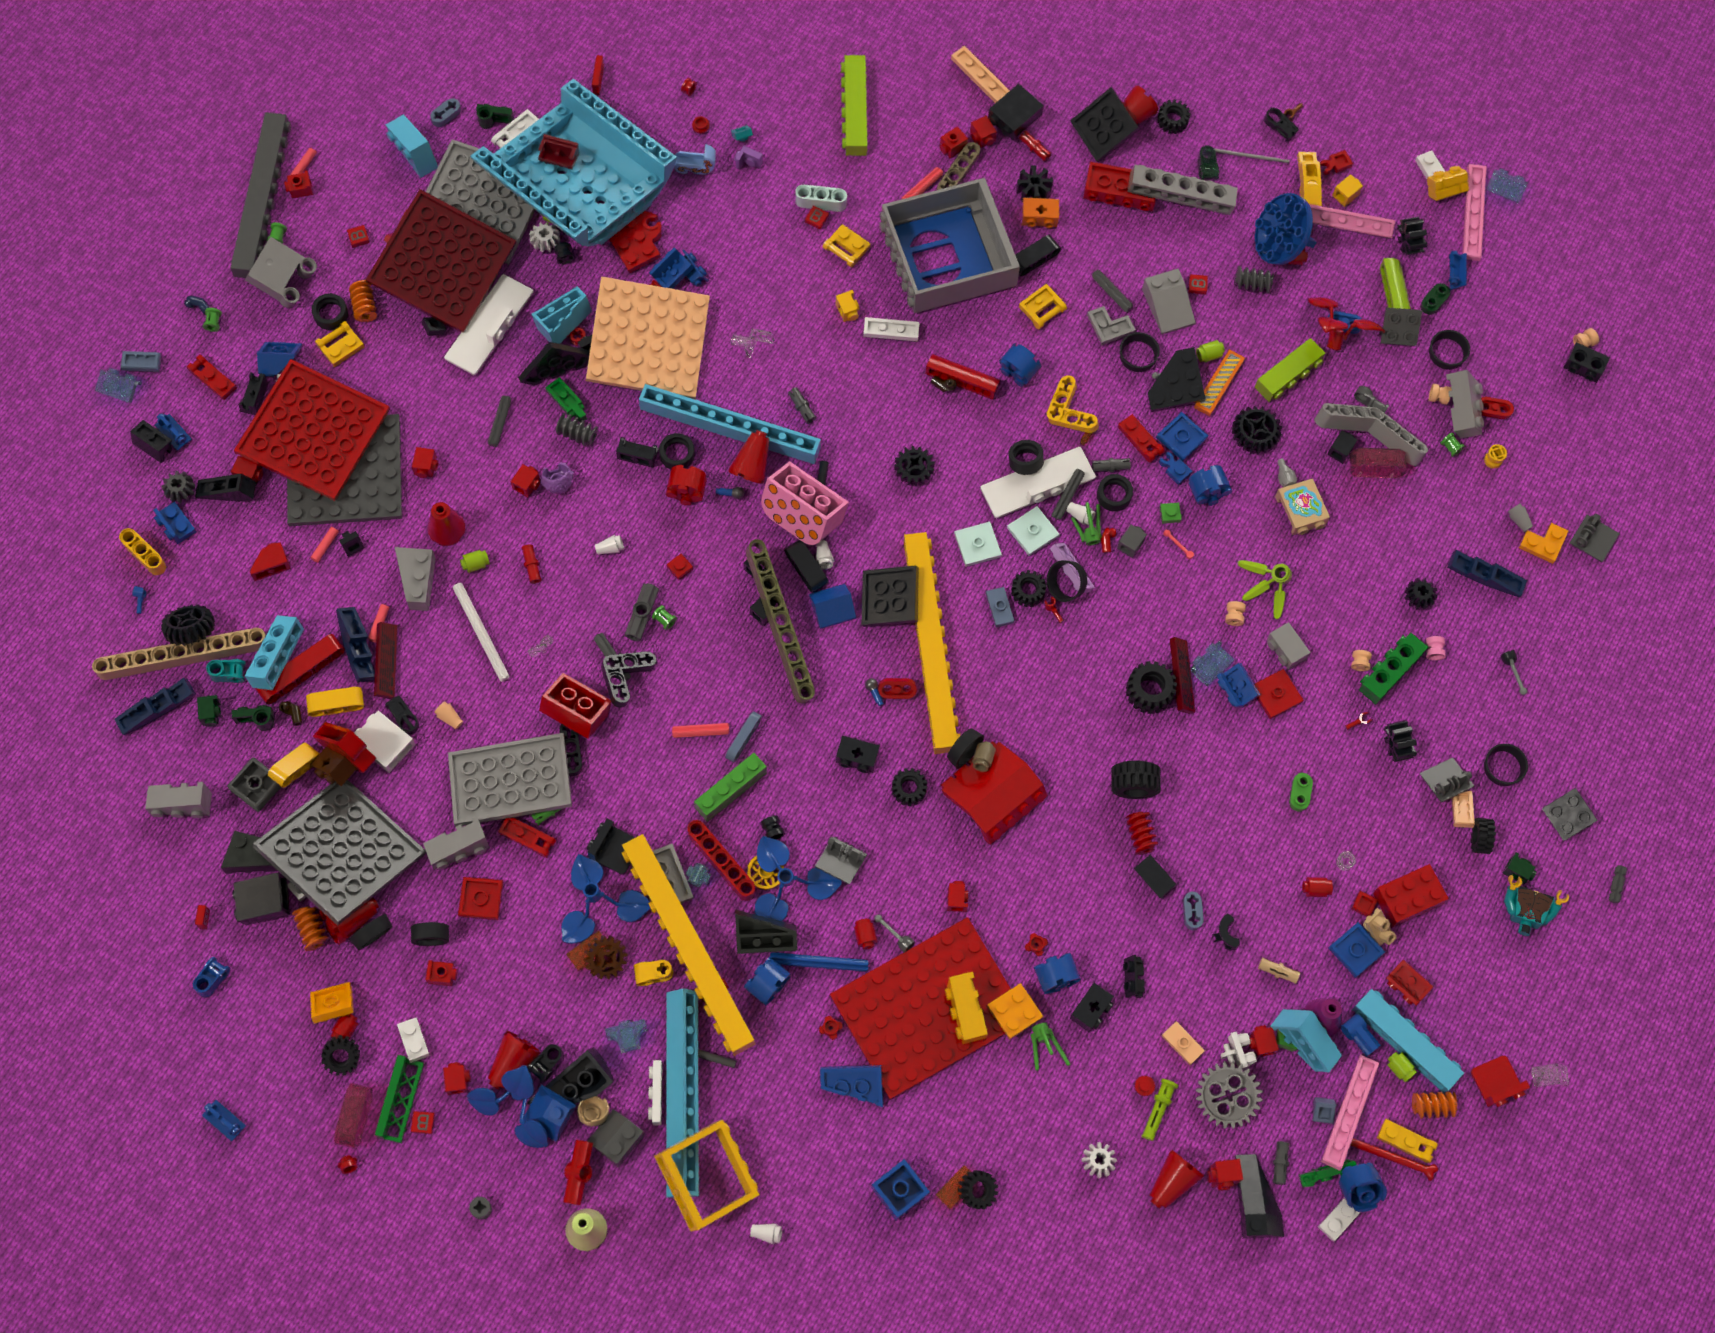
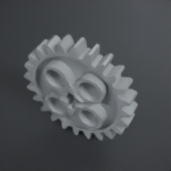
[1196,1061,1262,1129]

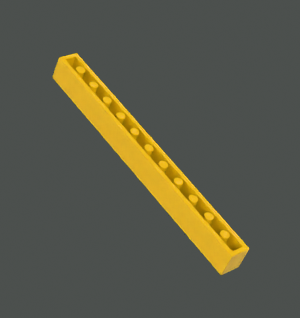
[903,532,960,754]
[621,834,756,1056]

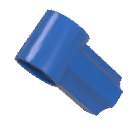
[1340,1014,1381,1057]

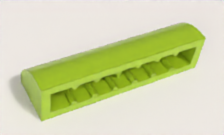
[1379,258,1411,309]

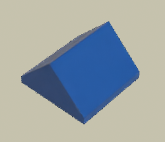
[809,584,856,629]

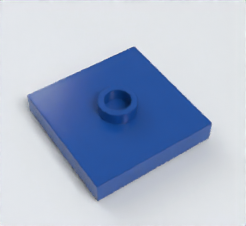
[1156,412,1209,461]
[1328,922,1385,978]

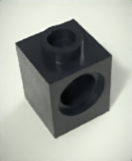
[1327,430,1358,464]

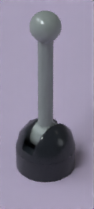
[1500,650,1527,695]

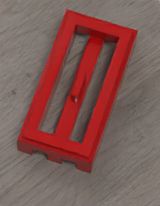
[591,55,604,95]

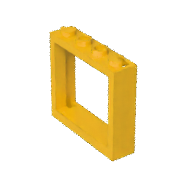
[654,1120,759,1232]

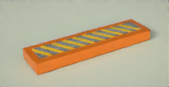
[1194,349,1245,416]

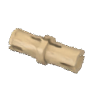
[1258,957,1300,984]

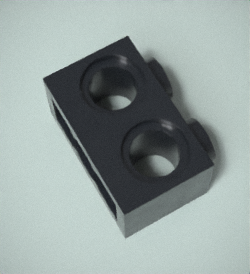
[1563,342,1610,383]

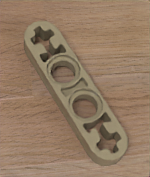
[937,142,980,190]

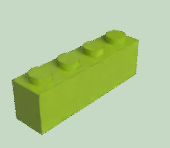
[1254,338,1325,402]

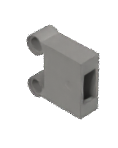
[245,236,317,308]

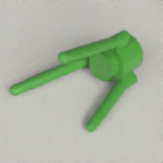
[1071,502,1102,546]
[1030,1023,1070,1071]

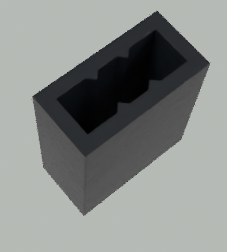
[988,83,1044,140]
[232,872,290,925]

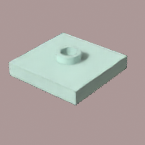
[1007,506,1060,556]
[954,522,1002,567]

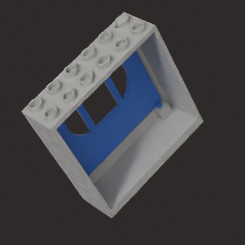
[879,178,1020,313]

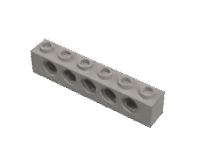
[1128,165,1238,215]

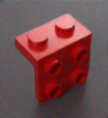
[1470,1055,1530,1107]

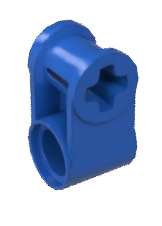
[193,957,231,997]

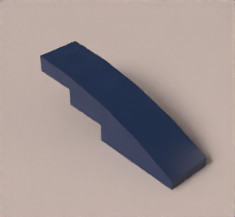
[1447,550,1527,597]
[336,607,375,683]
[114,678,196,735]

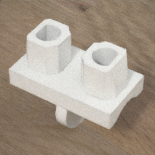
[1220,1032,1257,1071]

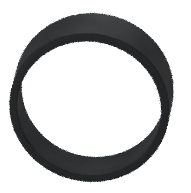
[1429,330,1470,370]
[1120,332,1160,372]
[1047,560,1087,602]
[947,728,984,769]
[1484,743,1528,786]
[349,914,392,950]

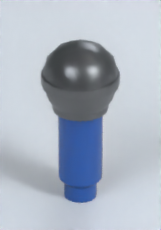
[716,487,744,500]
[865,678,884,706]

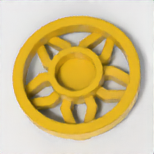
[747,855,784,890]

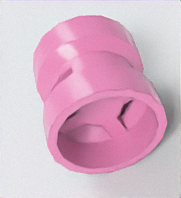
[1426,636,1446,660]

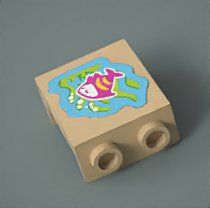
[1275,478,1330,535]

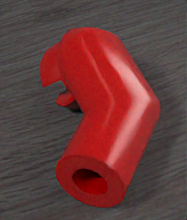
[1101,527,1116,553]

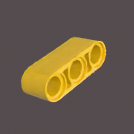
[119,528,166,576]
[306,687,364,717]
[268,742,320,788]

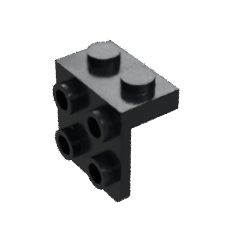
[587,818,636,875]

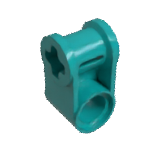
[206,659,246,683]

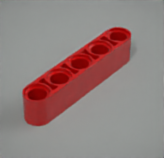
[255,634,345,705]
[687,820,755,901]

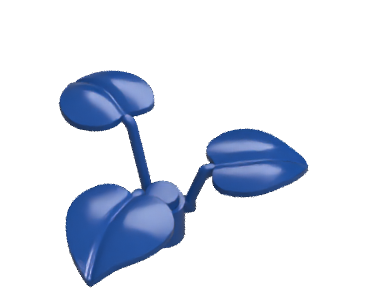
[755,836,842,921]
[561,854,651,944]
[466,1065,549,1148]

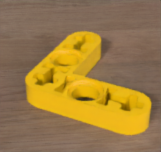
[1047,375,1099,433]

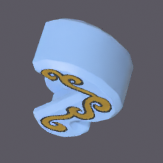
[674,144,716,175]

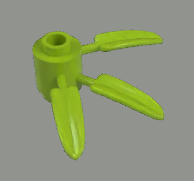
[1237,560,1292,619]

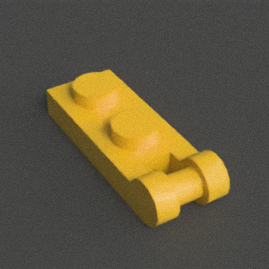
[1377,1119,1438,1163]

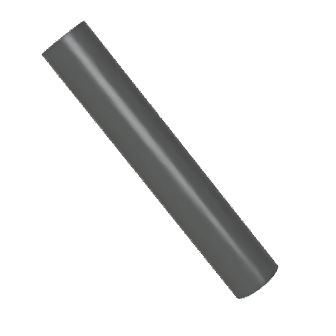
[698,1049,737,1068]

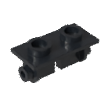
[1123,955,1145,998]

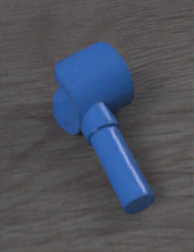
[132,586,147,614]

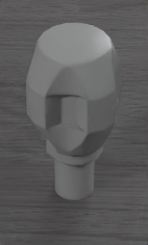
[1277,459,1297,487]

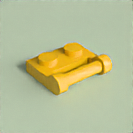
[823,224,871,268]
[1019,284,1067,330]
[315,321,364,367]

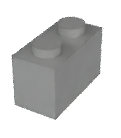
[1267,622,1311,670]

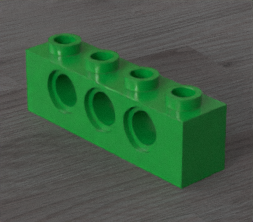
[1359,632,1428,705]

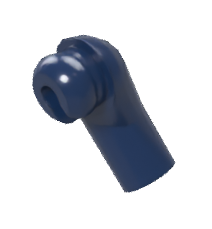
[184,295,210,315]

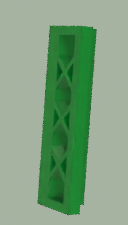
[375,1055,424,1144]

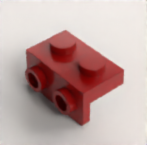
[1386,959,1434,1006]

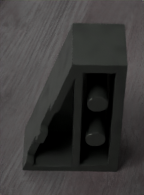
[221,831,278,874]
[735,909,798,954]

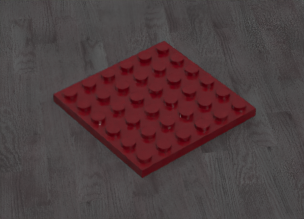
[366,189,516,333]

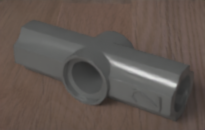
[625,583,659,641]

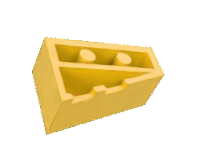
[945,971,988,1044]

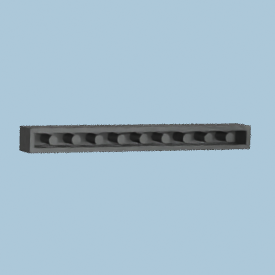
[230,112,291,278]

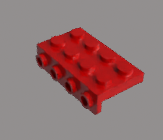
[1083,162,1156,211]

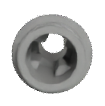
[1508,503,1533,532]

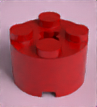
[666,465,707,506]

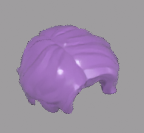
[541,462,574,494]

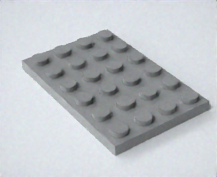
[448,733,572,827]

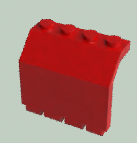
[940,741,1048,845]

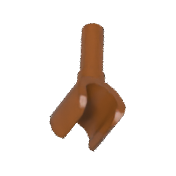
[1284,103,1303,121]

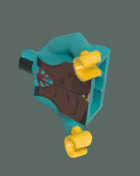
[1504,875,1569,936]

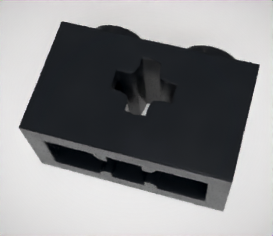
[836,735,880,773]
[1069,983,1114,1032]

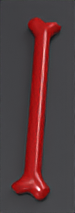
[1350,1138,1438,1181]

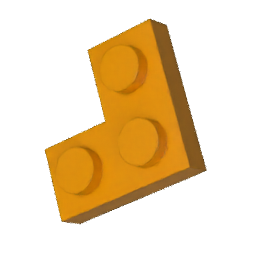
[1519,523,1568,564]

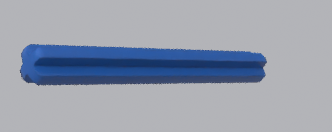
[770,952,869,972]

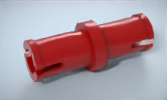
[1019,130,1052,162]
[521,544,542,584]

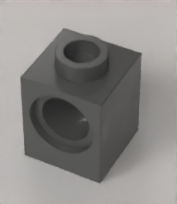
[1117,524,1147,558]

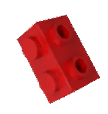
[1206,1159,1243,1191]

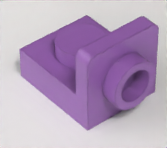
[734,146,763,169]

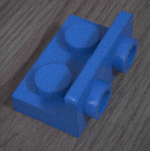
[153,501,197,545]

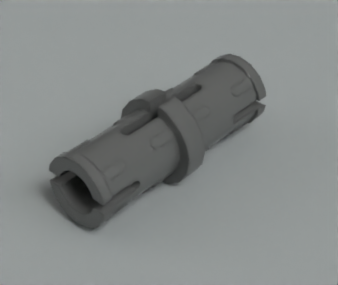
[788,387,817,424]
[1092,458,1131,472]
[1272,1141,1290,1185]

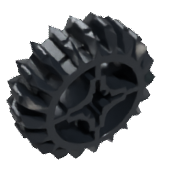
[1232,405,1282,454]
[161,604,215,646]

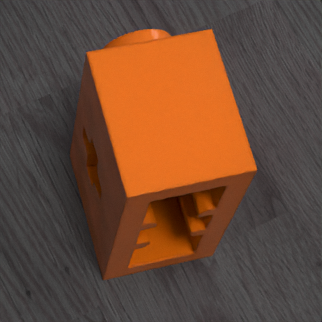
[1022,198,1059,228]

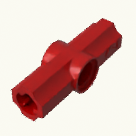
[563,1139,593,1205]

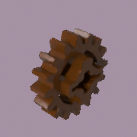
[583,935,628,979]

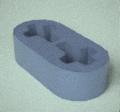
[430,99,461,127]
[1183,892,1203,931]

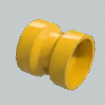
[1484,444,1507,469]

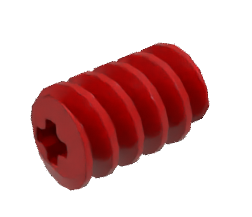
[1125,812,1158,855]

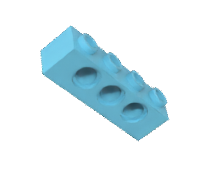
[245,615,304,690]

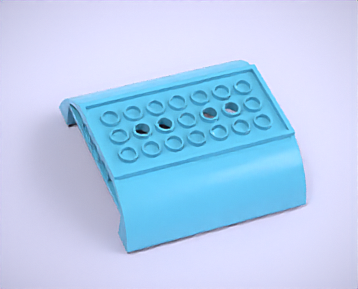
[470,79,677,247]

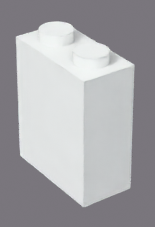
[354,711,415,773]

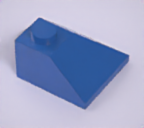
[257,342,302,377]
[524,1085,577,1142]

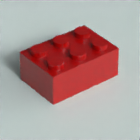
[539,673,612,739]
[1373,864,1449,928]

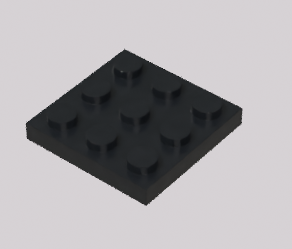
[1070,87,1140,162]
[861,565,919,627]

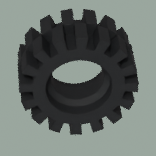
[1157,99,1190,134]
[1011,570,1046,607]
[892,768,927,806]
[1471,818,1496,854]
[321,1035,360,1076]
[958,1170,998,1210]

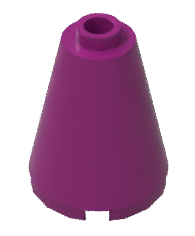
[1304,998,1342,1037]

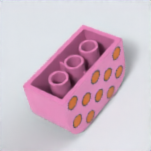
[761,461,849,545]

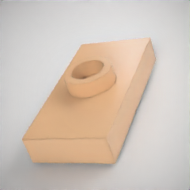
[1452,791,1475,828]
[1162,1021,1205,1065]

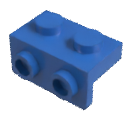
[649,247,694,289]
[1217,663,1260,708]

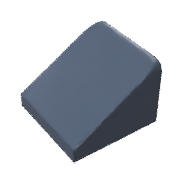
[1313,1097,1336,1124]

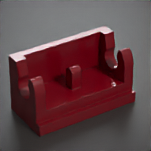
[538,134,579,169]

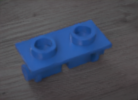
[682,249,709,287]
[1449,251,1467,290]
[155,413,192,451]
[202,1100,246,1141]

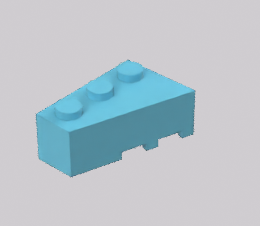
[386,114,438,178]
[532,286,592,344]
[1271,1009,1342,1072]

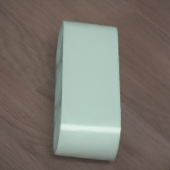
[796,185,847,212]

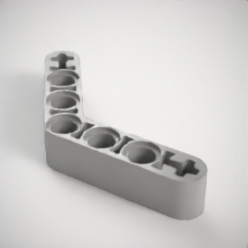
[1314,403,1428,466]

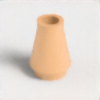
[434,701,464,730]

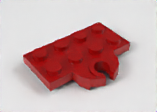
[609,211,662,274]

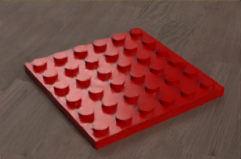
[234,359,390,501]

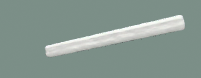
[453,583,509,682]

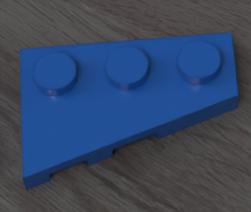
[820,1065,883,1107]

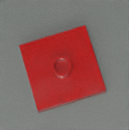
[1254,669,1304,719]
[458,877,504,920]

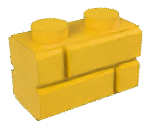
[1427,166,1469,201]

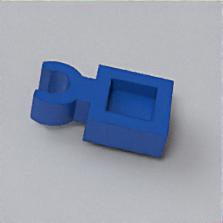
[1159,452,1193,485]

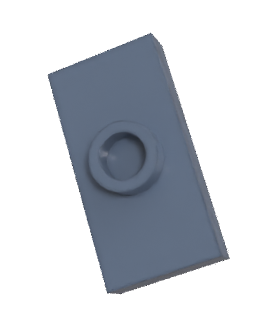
[120,351,161,372]
[985,587,1014,627]

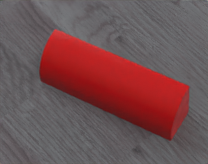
[925,354,1001,400]

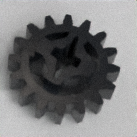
[894,446,935,486]

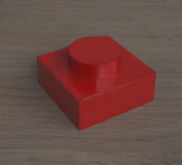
[666,553,693,580]

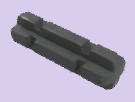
[1609,865,1627,904]

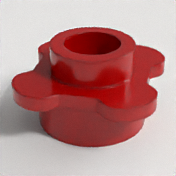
[1025,933,1048,956]
[819,1016,843,1040]

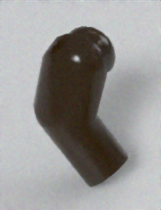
[930,376,957,392]
[279,701,303,726]

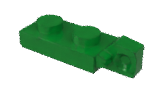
[545,377,587,422]
[1298,1159,1357,1187]

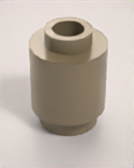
[972,741,996,772]

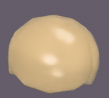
[577,1096,609,1127]

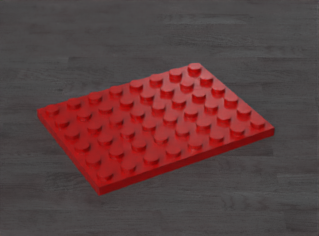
[829,917,1011,1100]

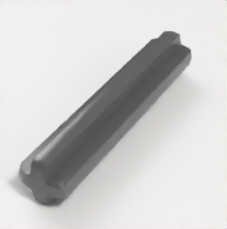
[1092,269,1133,312]
[488,395,511,447]
[1052,469,1085,520]
[594,633,631,682]

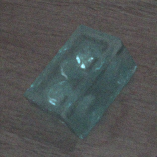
[1486,168,1528,203]
[95,367,142,403]
[1191,641,1235,687]

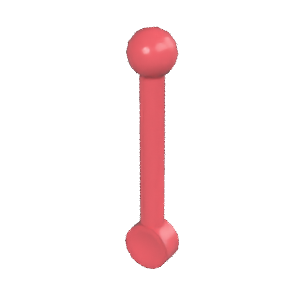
[1163,530,1194,559]

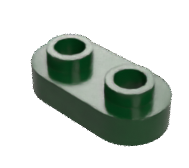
[1420,283,1450,315]

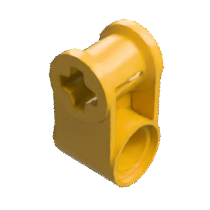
[634,960,674,986]

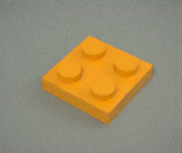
[310,982,354,1023]
[987,983,1043,1040]

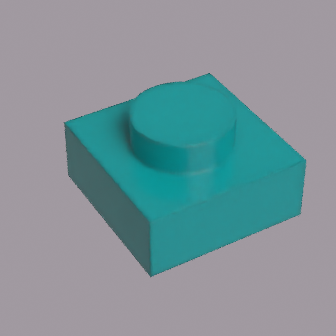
[731,125,753,141]

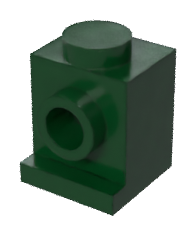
[197,695,221,727]
[1502,852,1537,885]

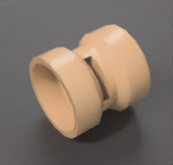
[1573,328,1599,347]
[1428,383,1452,405]
[1225,601,1246,626]

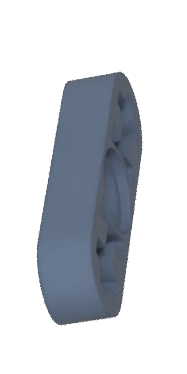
[725,711,762,763]

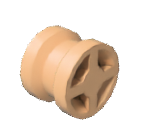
[1351,650,1372,671]

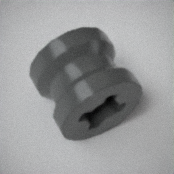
[469,1197,492,1220]

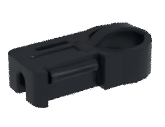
[1264,108,1298,142]
[385,696,419,735]

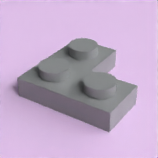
[1087,306,1136,345]

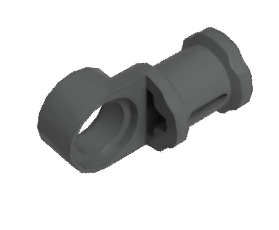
[1354,386,1389,413]

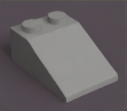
[1142,269,1195,335]

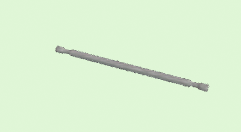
[1205,147,1289,163]

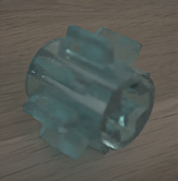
[686,863,711,887]

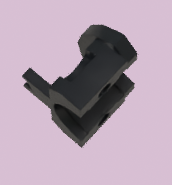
[1212,914,1240,951]

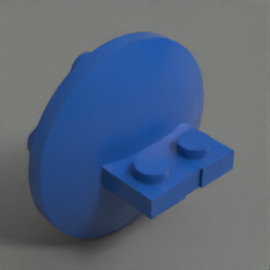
[1255,193,1317,265]

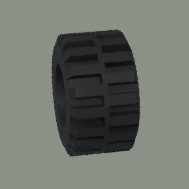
[1126,661,1177,714]
[1111,761,1161,799]

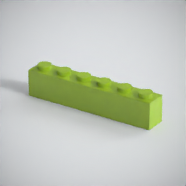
[841,55,867,156]

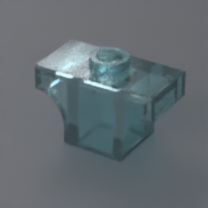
[605,1019,648,1054]

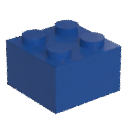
[871,1159,930,1221]

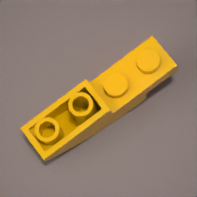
[1297,152,1322,206]

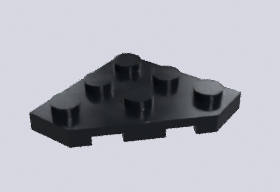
[518,342,590,386]
[1148,347,1206,412]

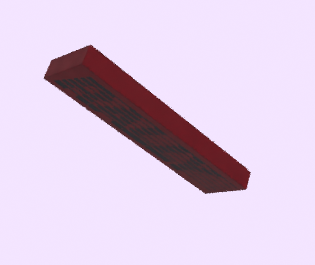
[374,622,397,699]
[1170,637,1195,714]

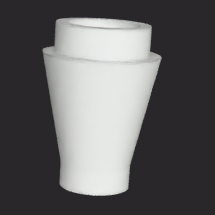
[1066,502,1095,525]
[595,534,624,555]
[816,540,834,570]
[750,1224,782,1245]

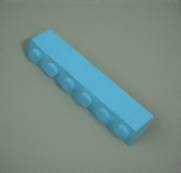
[1352,989,1464,1094]

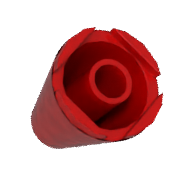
[1123,85,1159,124]
[728,430,770,484]
[427,502,465,546]
[320,898,379,945]
[488,1030,541,1090]
[1150,1150,1204,1209]

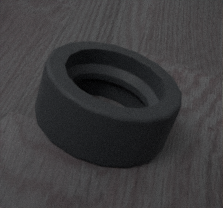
[312,293,348,330]
[659,433,695,470]
[1008,440,1044,475]
[1097,474,1133,512]
[411,922,449,946]

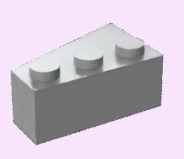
[1446,370,1484,438]
[395,547,436,611]
[145,782,212,818]
[423,816,490,870]

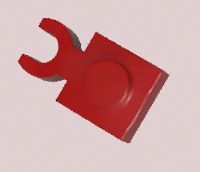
[1320,150,1353,175]

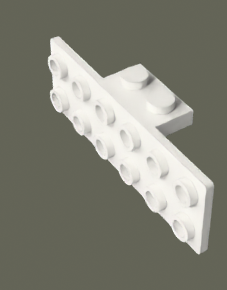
[444,274,533,375]
[980,447,1096,518]

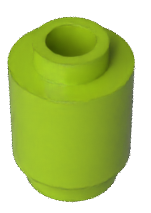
[1196,340,1225,363]
[460,550,490,573]
[1387,1052,1417,1082]

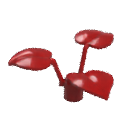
[1308,297,1385,350]

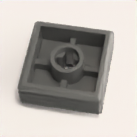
[227,757,281,812]

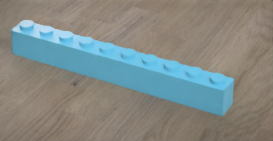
[639,384,821,465]
[666,989,699,1198]

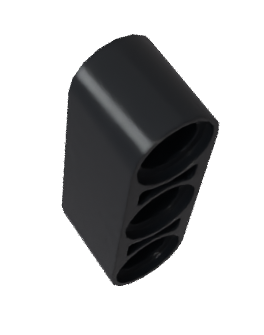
[1015,234,1061,277]
[784,540,829,593]

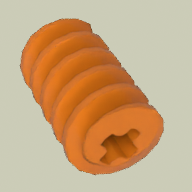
[349,280,377,322]
[292,906,328,951]
[1412,1092,1457,1119]

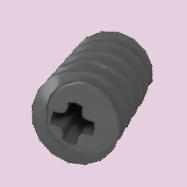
[1234,266,1274,294]
[556,413,598,447]

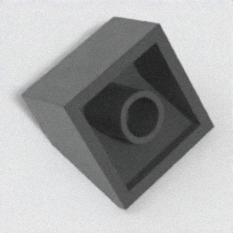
[587,1110,645,1168]

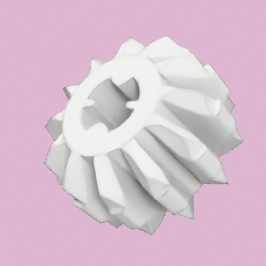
[530,221,560,253]
[1081,1142,1117,1178]

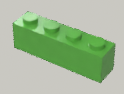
[694,753,767,822]

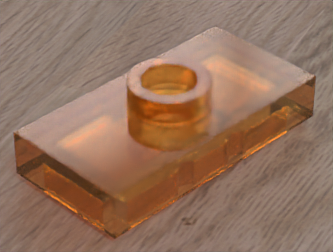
[566,930,606,971]
[935,1165,970,1210]

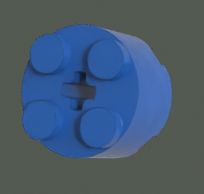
[999,343,1042,387]
[1188,465,1232,506]
[1034,953,1081,994]
[744,957,791,1006]
[1339,1163,1387,1212]

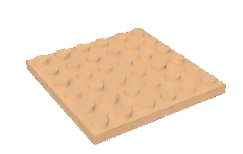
[585,277,710,399]

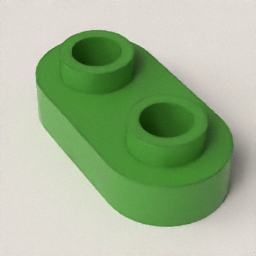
[1289,773,1313,812]

